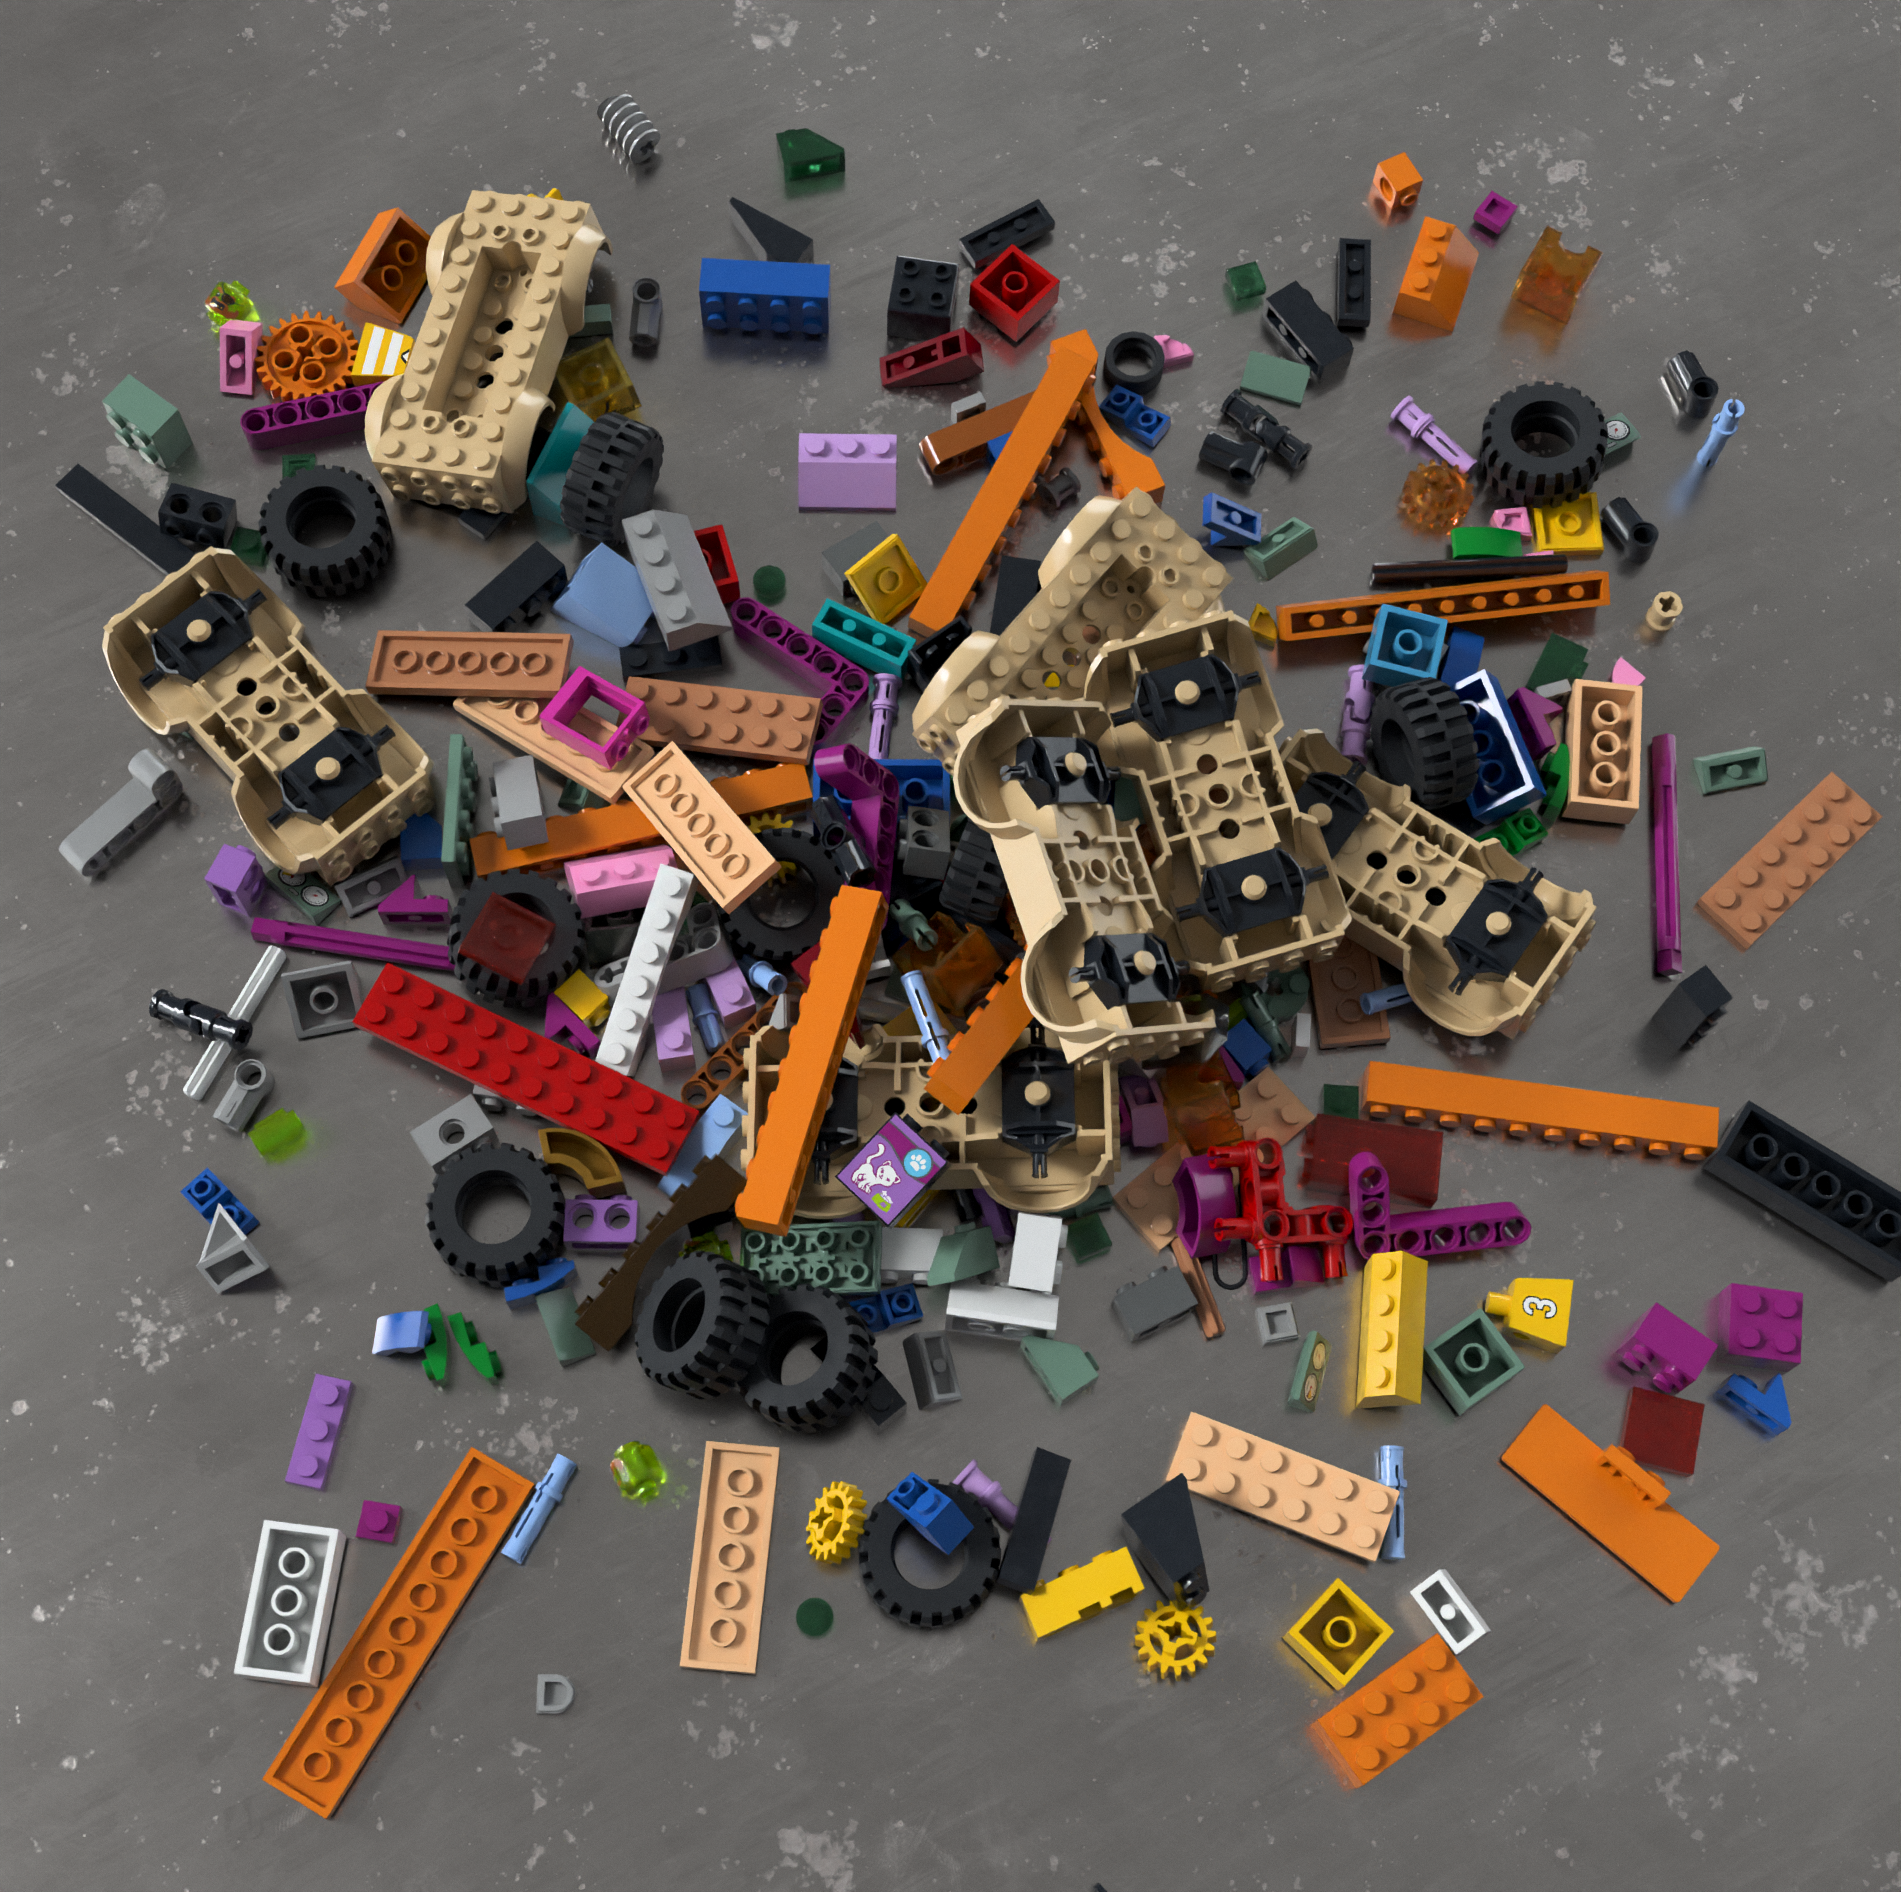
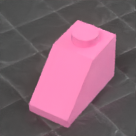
[220,319,263,395]

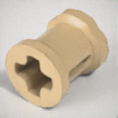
[1645,591,1683,632]

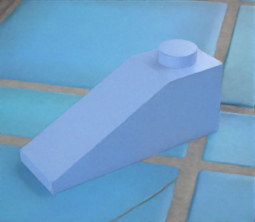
[657,1094,748,1197]

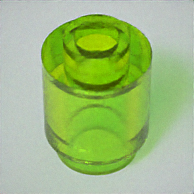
[248,1107,304,1157]

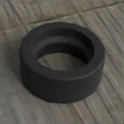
[1103,331,1165,395]

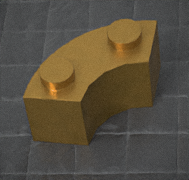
[538,1128,627,1199]

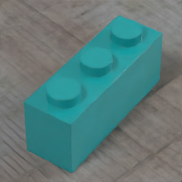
[812,598,917,681]

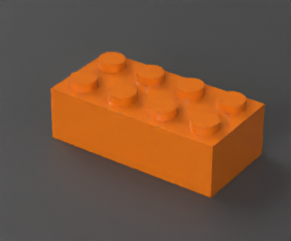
[1311,1633,1484,1789]

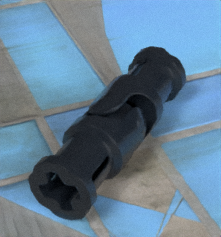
[1220,389,1313,469]
[149,989,253,1051]

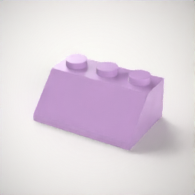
[798,433,897,511]

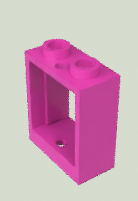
[539,666,650,770]

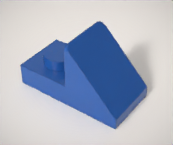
[1202,492,1262,546]
[1716,1373,1792,1435]

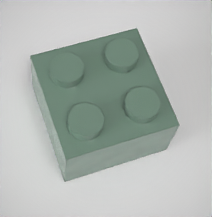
[102,374,193,470]
[1423,1308,1525,1416]

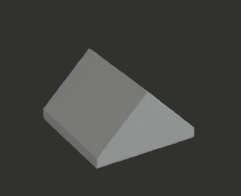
[281,960,363,1039]

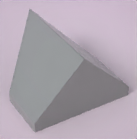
[196,1203,269,1293]

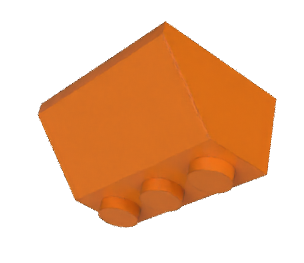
[334,207,431,324]
[1393,216,1479,332]

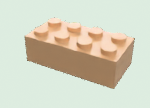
[1562,679,1642,824]

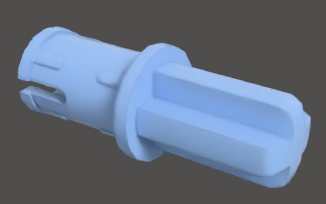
[736,954,787,996]
[685,983,725,1052]

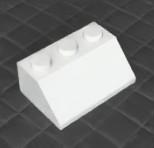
[945,1277,1059,1341]

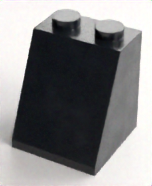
[1121,1473,1210,1611]

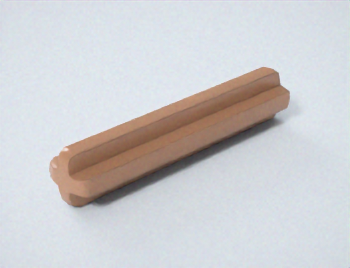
[1171,1236,1226,1338]

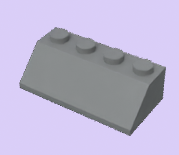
[621,509,732,651]

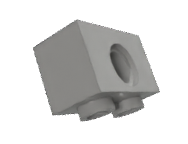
[410,1094,498,1175]

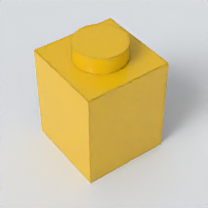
[554,969,611,1029]

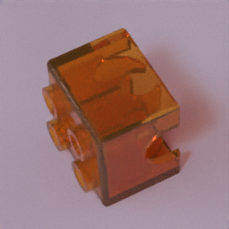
[1510,225,1604,325]
[892,911,1003,1011]
[1161,1046,1245,1156]

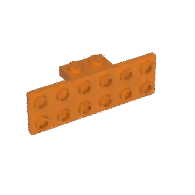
[1501,1404,1720,1603]

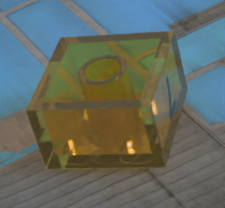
[555,337,642,423]

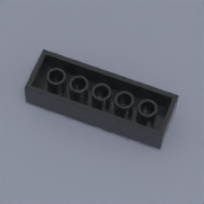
[1704,1100,1901,1282]

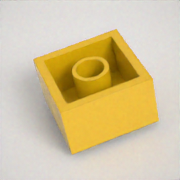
[1282,1578,1394,1691]

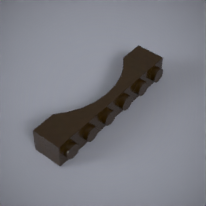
[574,1153,747,1352]

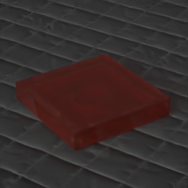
[458,892,556,985]
[1621,1386,1705,1477]

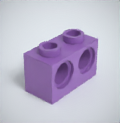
[204,843,268,917]
[563,1194,640,1251]

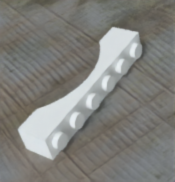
[595,864,699,1076]

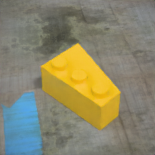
[1019,1546,1145,1642]

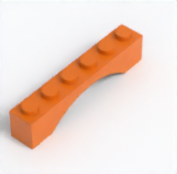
[1046,329,1165,504]

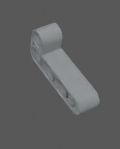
[59,748,183,876]
[594,902,733,1008]

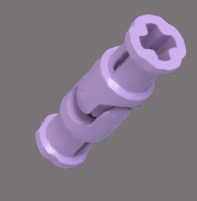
[1340,664,1375,767]

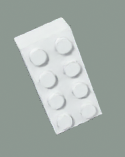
[234,1520,346,1688]

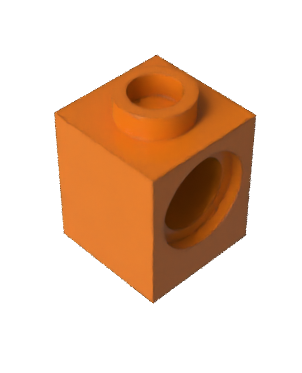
[1373,152,1423,210]

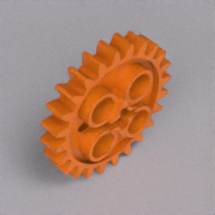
[254,311,359,402]

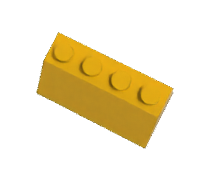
[1356,1251,1428,1408]

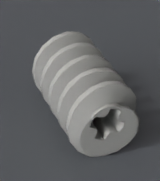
[597,94,661,163]

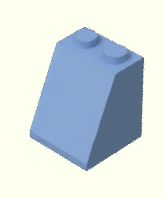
[550,542,655,647]

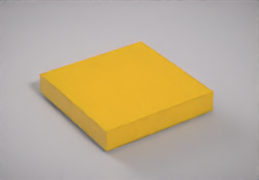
[1531,492,1604,556]
[844,534,928,625]

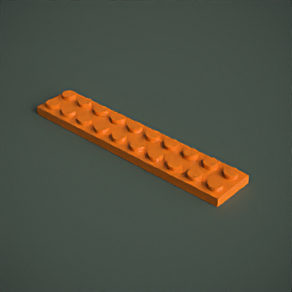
[262,1447,535,1820]

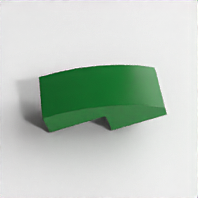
[1451,527,1523,559]
[1541,743,1570,822]
[1474,807,1549,857]
[421,1303,452,1388]
[447,1312,502,1386]

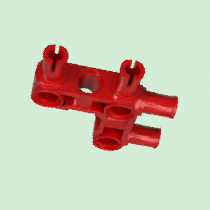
[1207,1137,1354,1282]

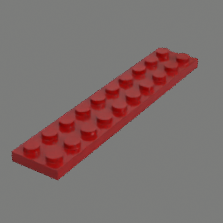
[352,962,700,1177]

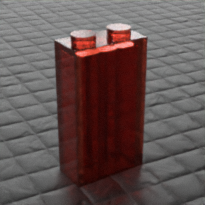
[1301,1113,1444,1209]

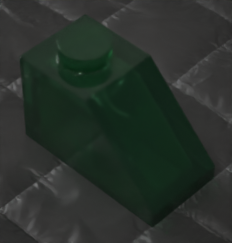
[776,128,845,183]
[1525,633,1589,692]

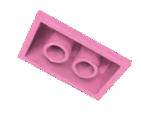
[563,844,678,919]

